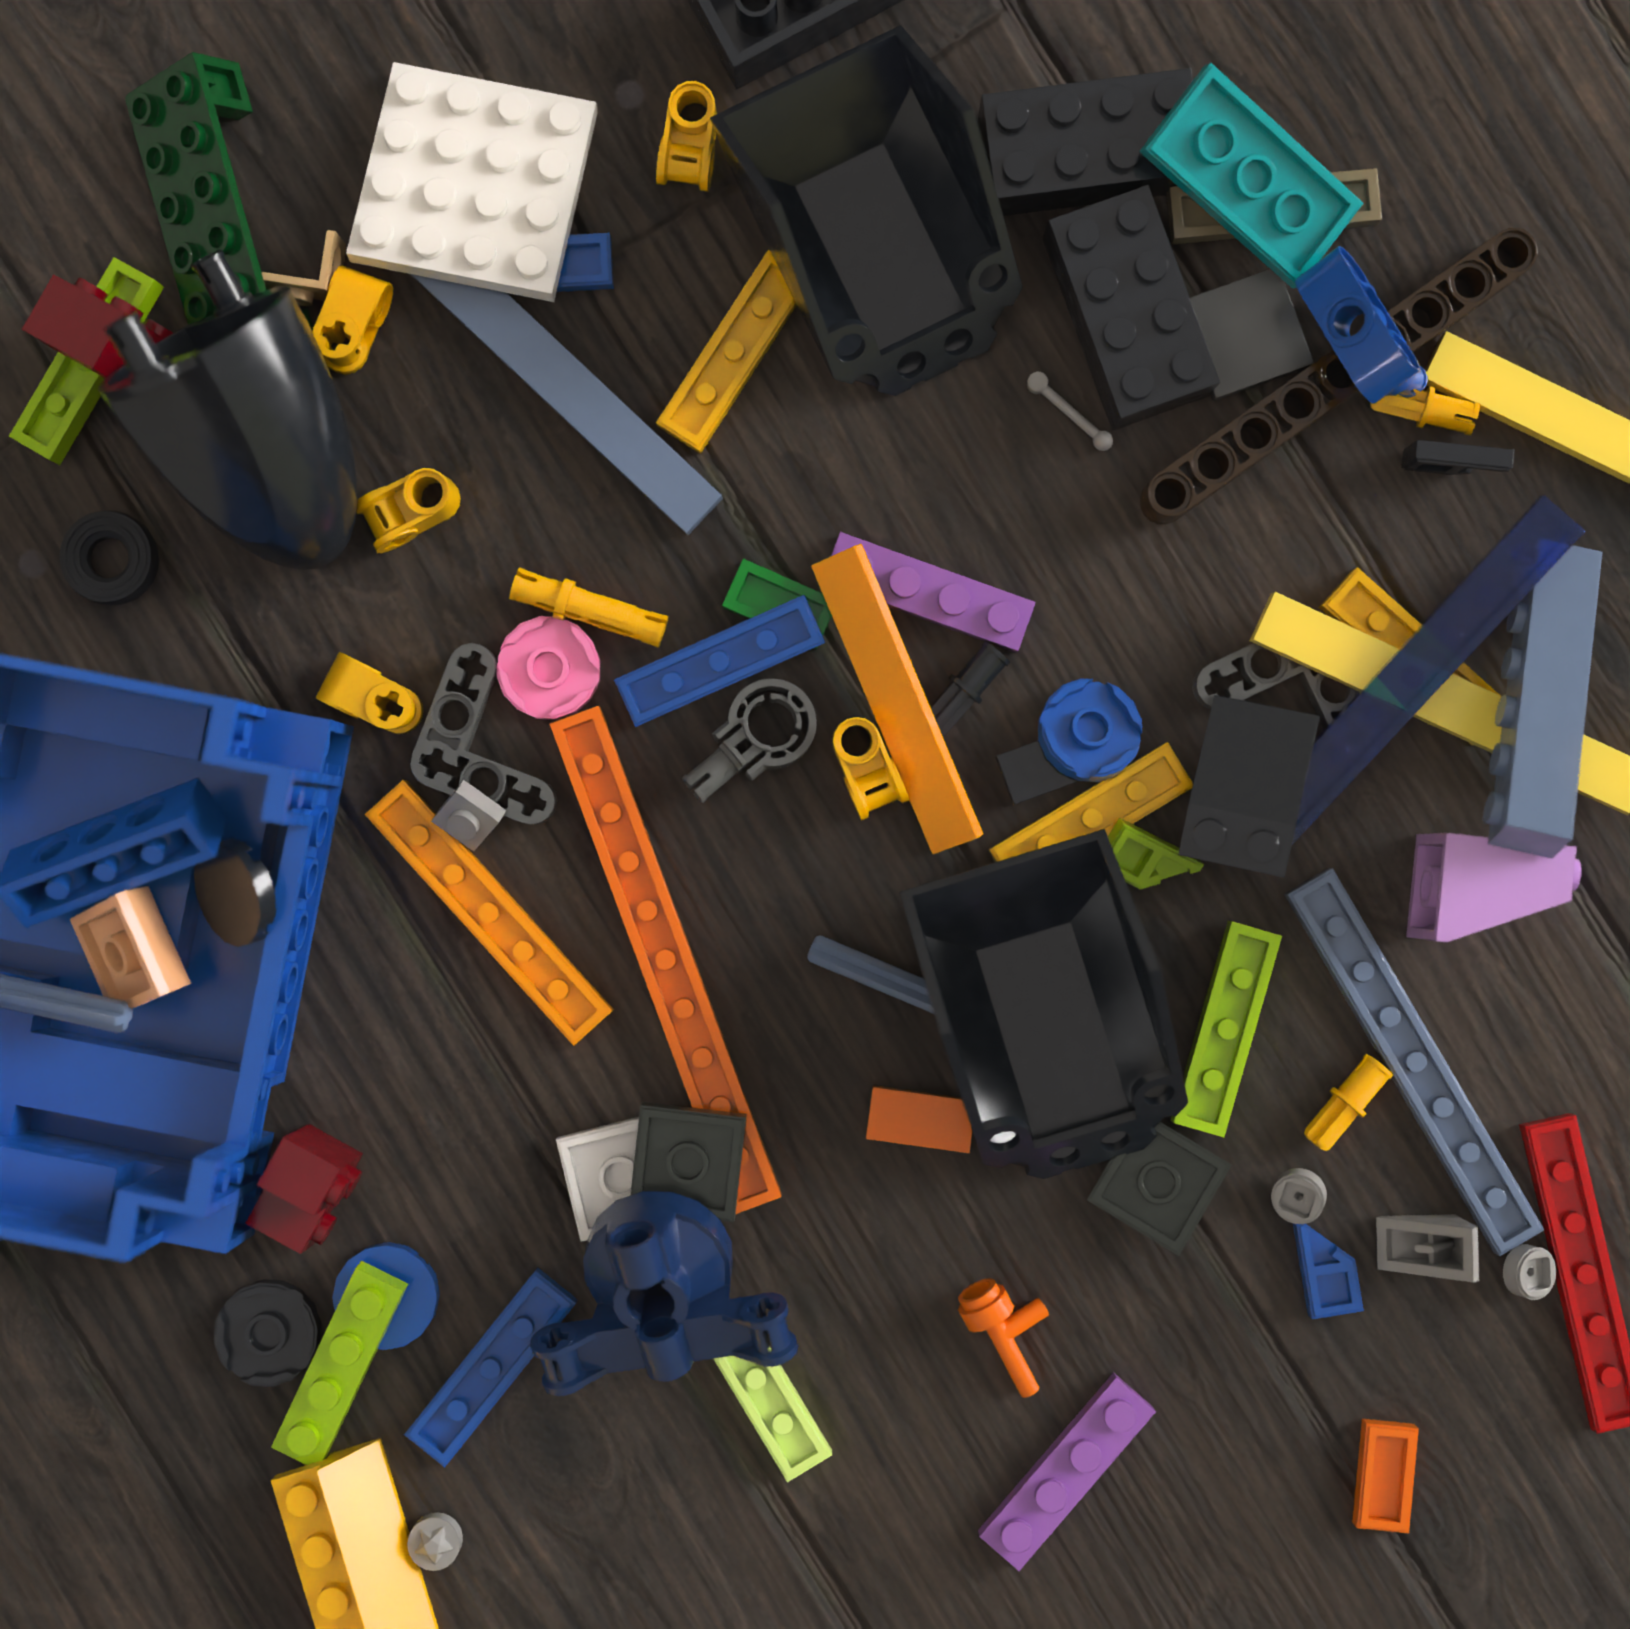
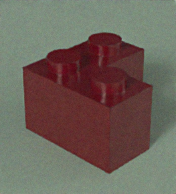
[21,274,173,378]
[245,1124,363,1254]

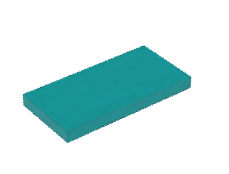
[1139,63,1363,289]

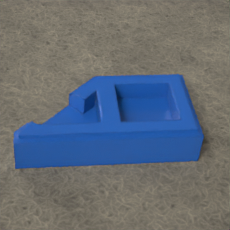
[1293,1223,1364,1320]

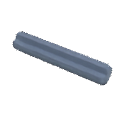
[807,935,934,1014]
[0,974,133,1033]

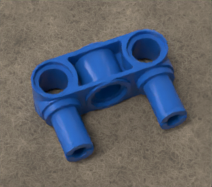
[1295,246,1428,403]

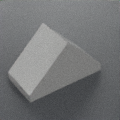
[1376,1214,1479,1283]

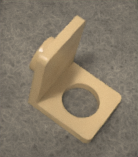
[261,230,346,306]

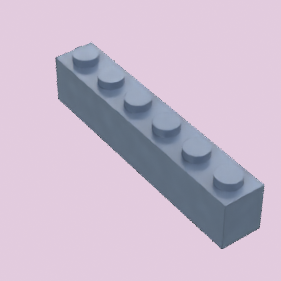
[1483,538,1603,859]

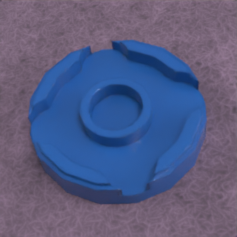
[1038,678,1142,782]
[332,1242,440,1350]

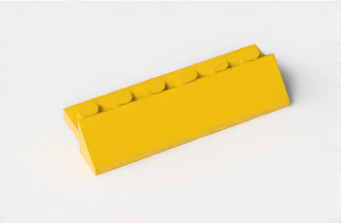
[271,1438,439,1629]

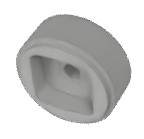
[1271,1168,1327,1224]
[1503,1244,1556,1300]
[407,1512,463,1571]

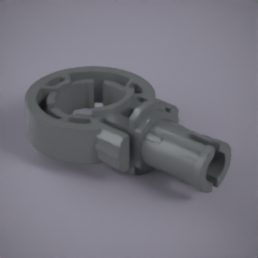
[681,678,817,803]

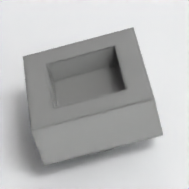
[431,780,506,852]

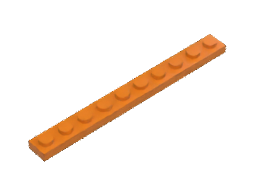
[550,706,782,1214]

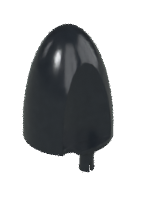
[98,249,357,570]

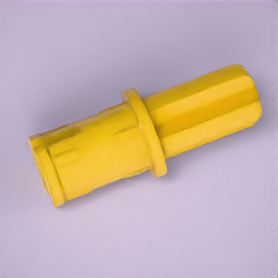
[1371,386,1480,436]
[1304,1054,1393,1151]

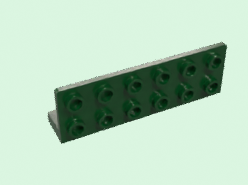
[125,52,313,331]

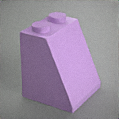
[1406,833,1581,942]

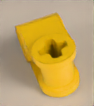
[656,81,717,192]
[312,265,393,375]
[356,468,461,553]
[315,652,423,734]
[832,717,909,821]

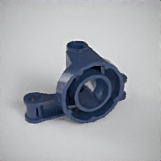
[530,1191,798,1396]

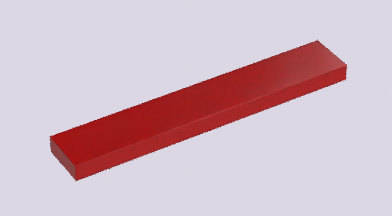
[1519,1113,1630,1434]

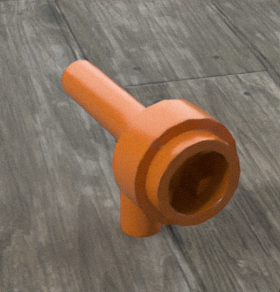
[958,1278,1049,1398]

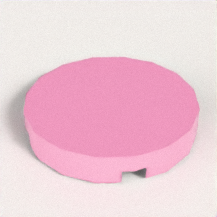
[496,616,601,720]

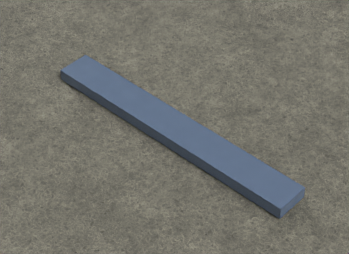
[410,274,723,536]
[1284,868,1544,1256]

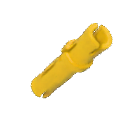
[509,567,669,648]

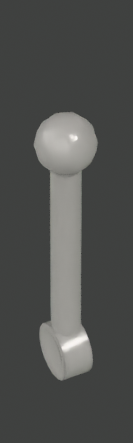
[1027,371,1113,451]

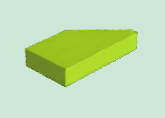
[1108,818,1204,890]

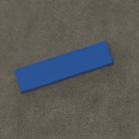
[614,595,826,727]
[404,1267,578,1468]

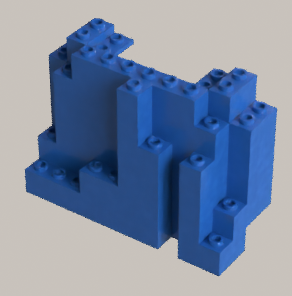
[0,654,354,1262]

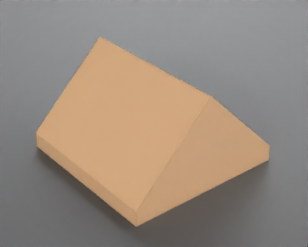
[70,886,191,1009]

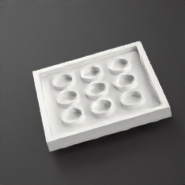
[346,62,598,302]

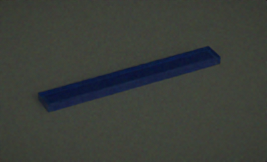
[1292,495,1585,845]

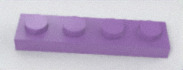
[832,532,1036,653]
[978,1372,1156,1571]

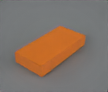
[866,1085,973,1153]
[1352,1419,1419,1533]

